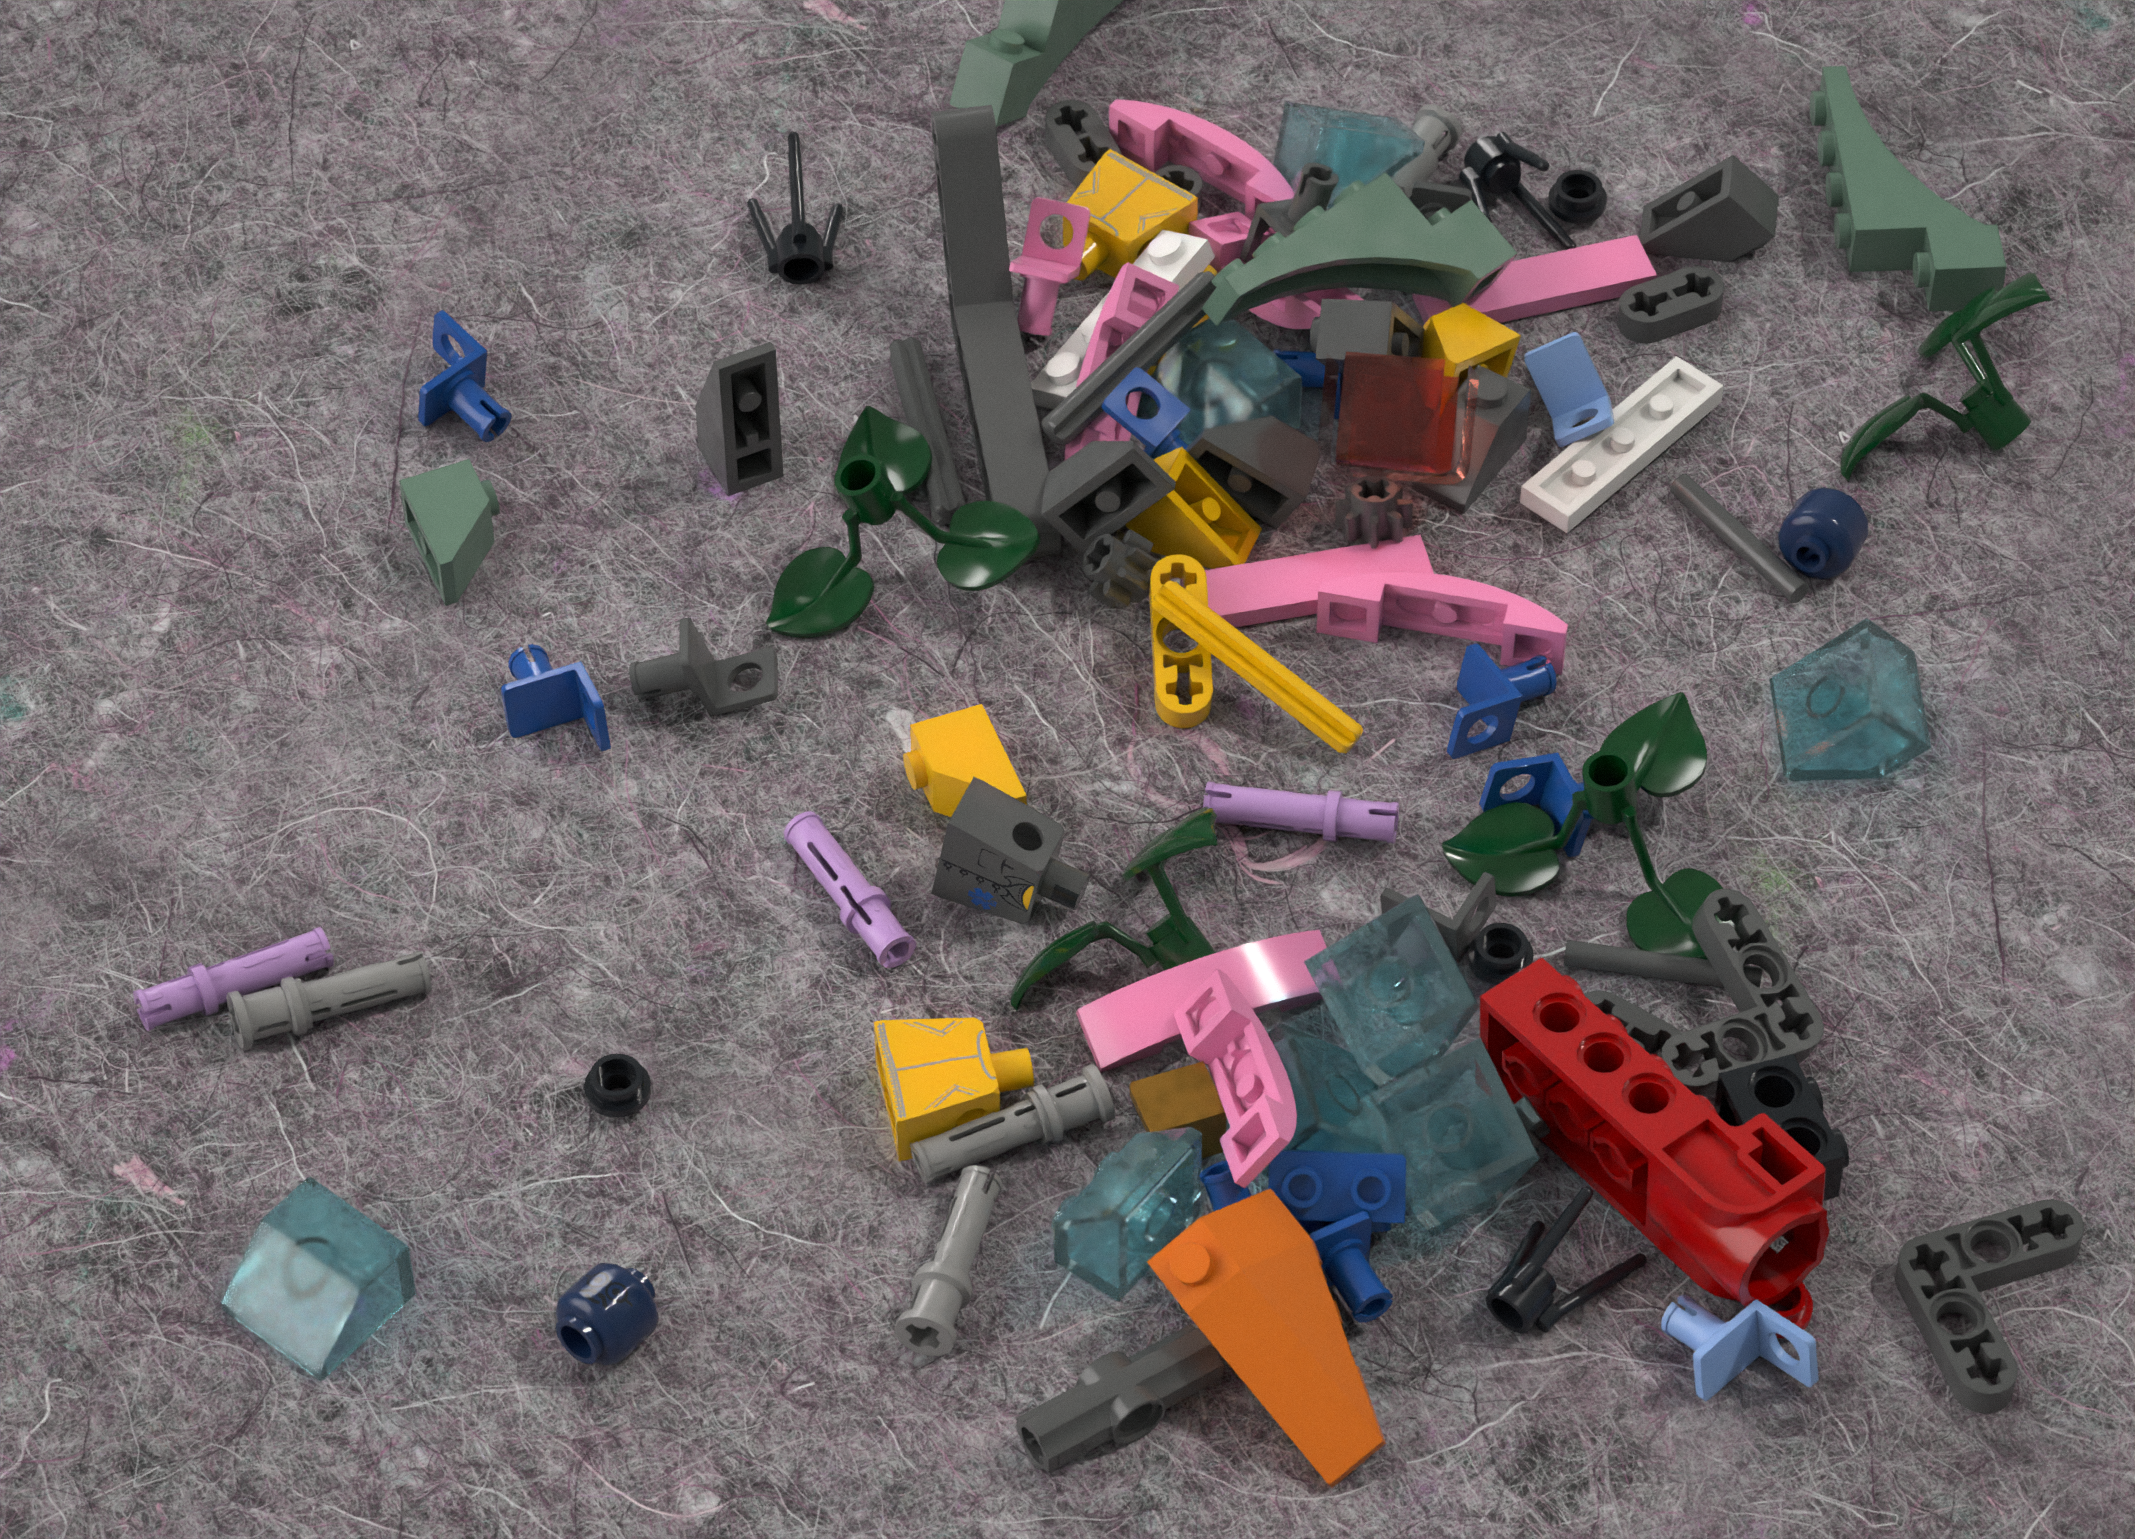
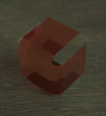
[1318,351,1479,485]

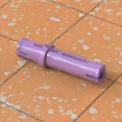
[1203,781,1399,844]
[784,811,916,968]
[133,927,334,1031]

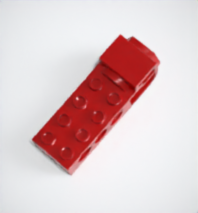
[1479,957,1830,1307]

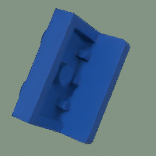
[1268,1150,1406,1232]

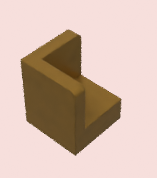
[1130,1061,1227,1172]

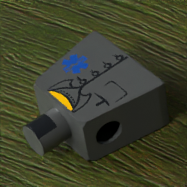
[931,777,1090,924]

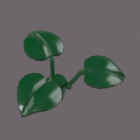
[1841,272,2051,482]
[766,406,1040,638]
[1442,692,1735,959]
[1011,806,1218,1011]

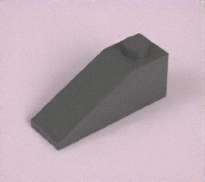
[695,342,784,496]

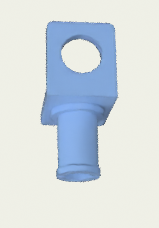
[1524,332,1614,447]
[1661,1295,1818,1401]

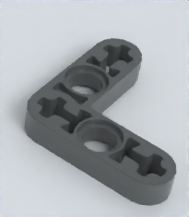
[1656,889,1824,1097]
[1895,1199,2085,1414]

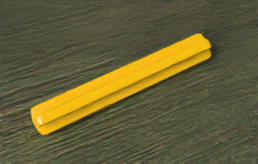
[1151,580,1363,754]

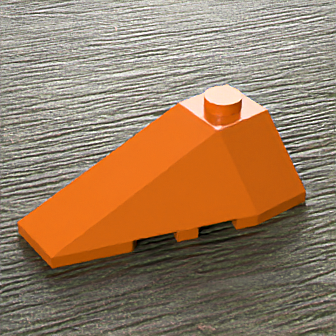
[1147,1188,1386,1488]

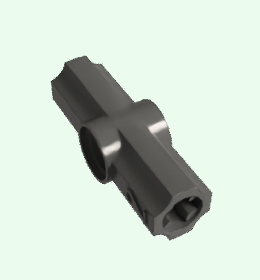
[1016,1324,1224,1473]

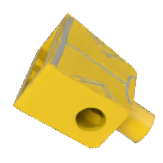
[1063,149,1198,281]
[874,1017,1034,1161]

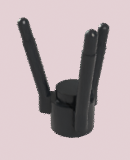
[747,131,843,285]
[1459,132,1577,250]
[1486,1186,1647,1334]

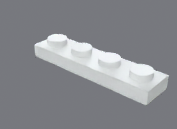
[1031,229,1215,409]
[1520,356,1724,533]

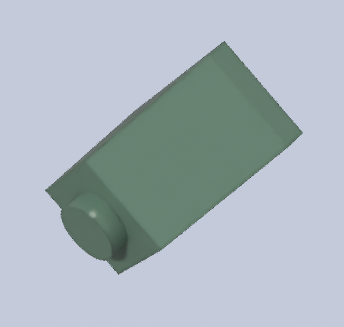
[399,459,500,606]

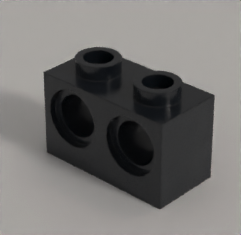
[1714,1054,1849,1201]

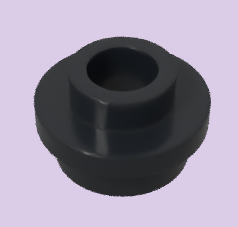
[1548,170,1607,224]
[1468,923,1534,985]
[584,1054,651,1118]

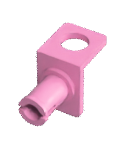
[1009,197,1091,336]

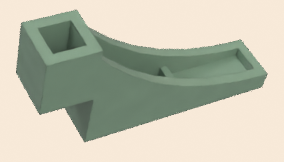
[949,0,1124,127]
[1810,66,2007,312]
[1202,172,1518,327]

